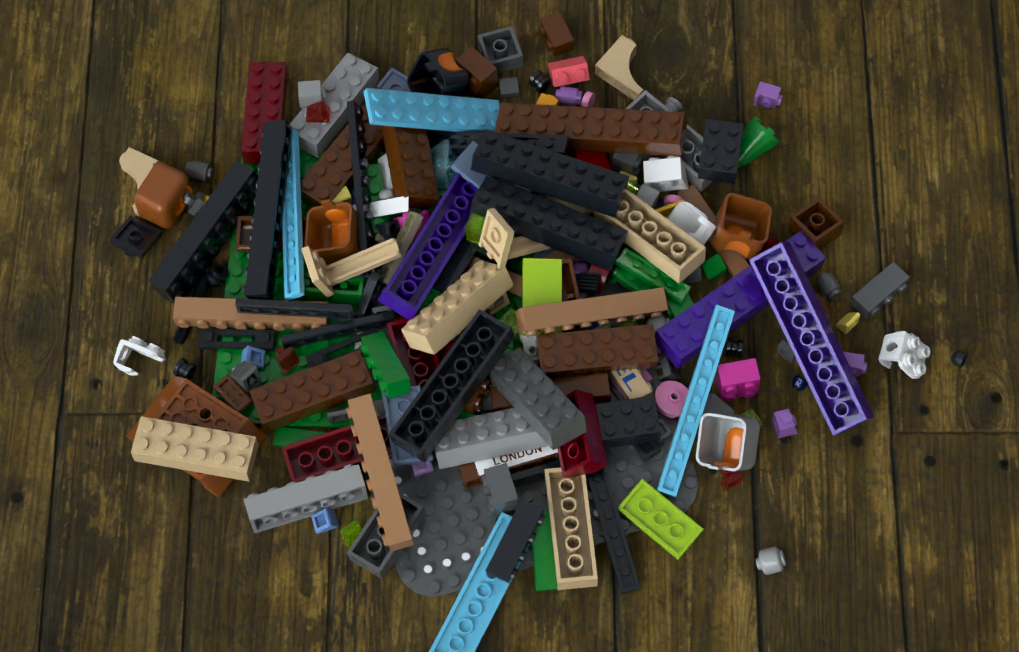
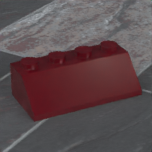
[557,389,607,478]

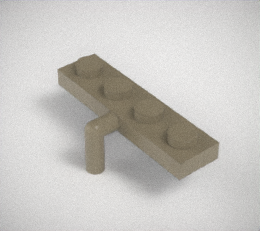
[375,211,424,284]

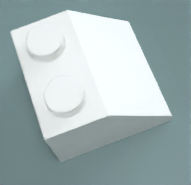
[643,156,689,192]

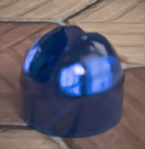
[792,375,808,391]

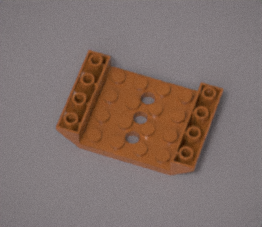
[126,376,267,498]

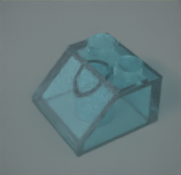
[430,139,456,191]

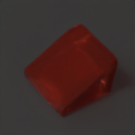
[306,101,330,123]

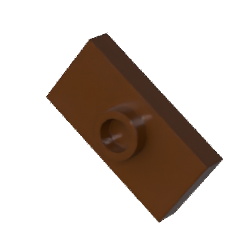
[213,374,253,414]

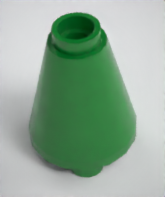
[737,116,780,169]

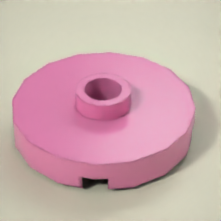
[653,381,688,418]

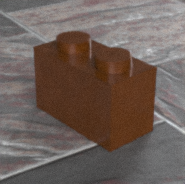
[538,11,574,57]

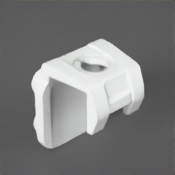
[667,202,716,246]
[878,331,930,379]
[113,336,166,376]

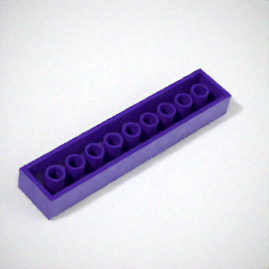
[378,173,495,320]
[655,231,826,369]
[749,242,874,436]

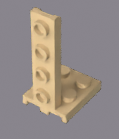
[479,208,551,269]
[301,238,402,298]

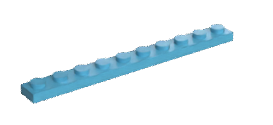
[282,129,305,301]
[656,305,735,497]

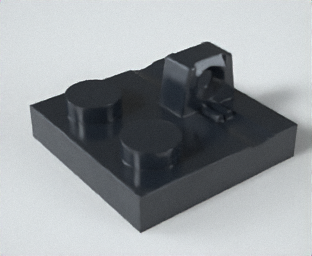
[110,216,162,259]

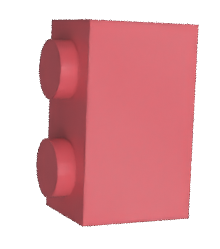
[548,56,590,87]

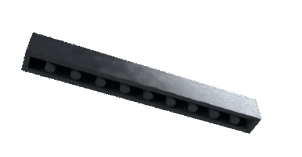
[243,120,293,300]

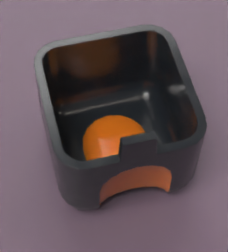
[407,48,470,97]

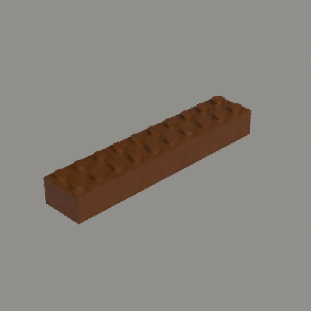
[495,103,687,157]

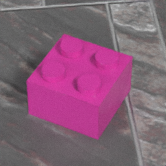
[715,358,761,402]

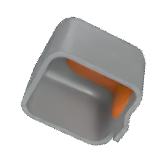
[696,412,760,471]

